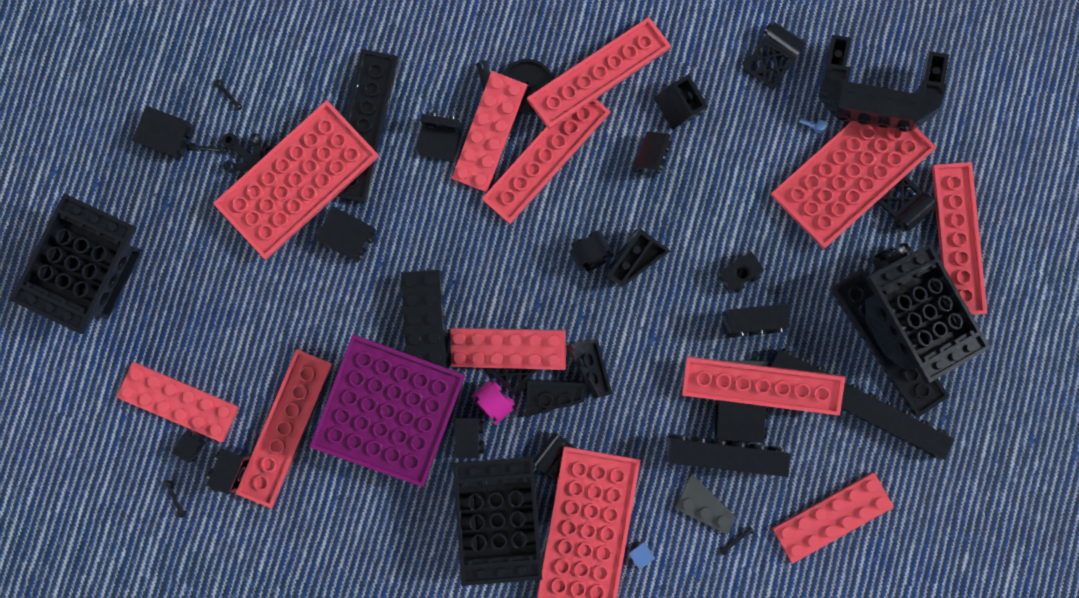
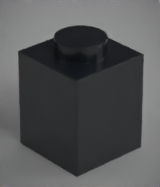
[172,431,207,463]

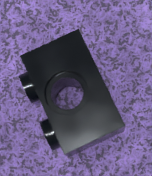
[716,251,764,293]

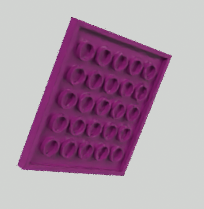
[310,334,465,487]

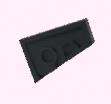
[566,338,612,399]
[526,379,586,418]

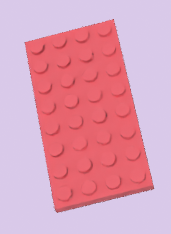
[213,100,380,260]
[771,121,937,250]
[536,446,641,598]

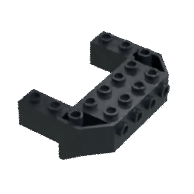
[818,35,950,132]

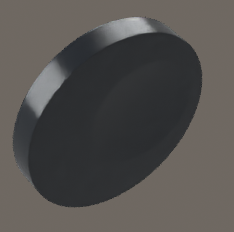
[502,59,554,114]

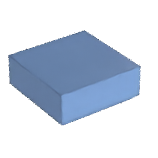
[628,541,655,570]

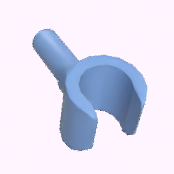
[799,118,828,134]

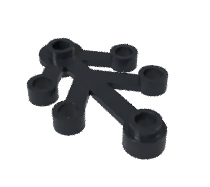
[222,133,273,181]

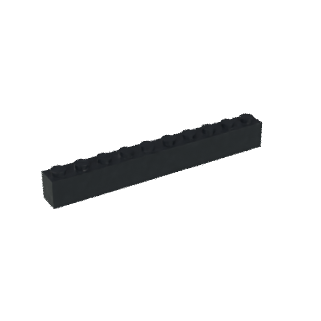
[768,348,955,460]

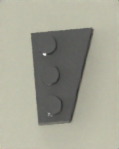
[674,473,736,535]

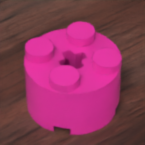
[470,381,514,426]

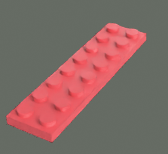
[527,17,671,130]
[482,99,611,224]
[931,162,987,315]
[235,349,333,508]
[682,356,845,416]

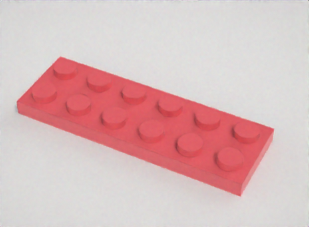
[451,71,528,192]
[450,328,566,370]
[116,362,239,443]
[772,472,894,564]

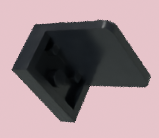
[417,112,461,162]

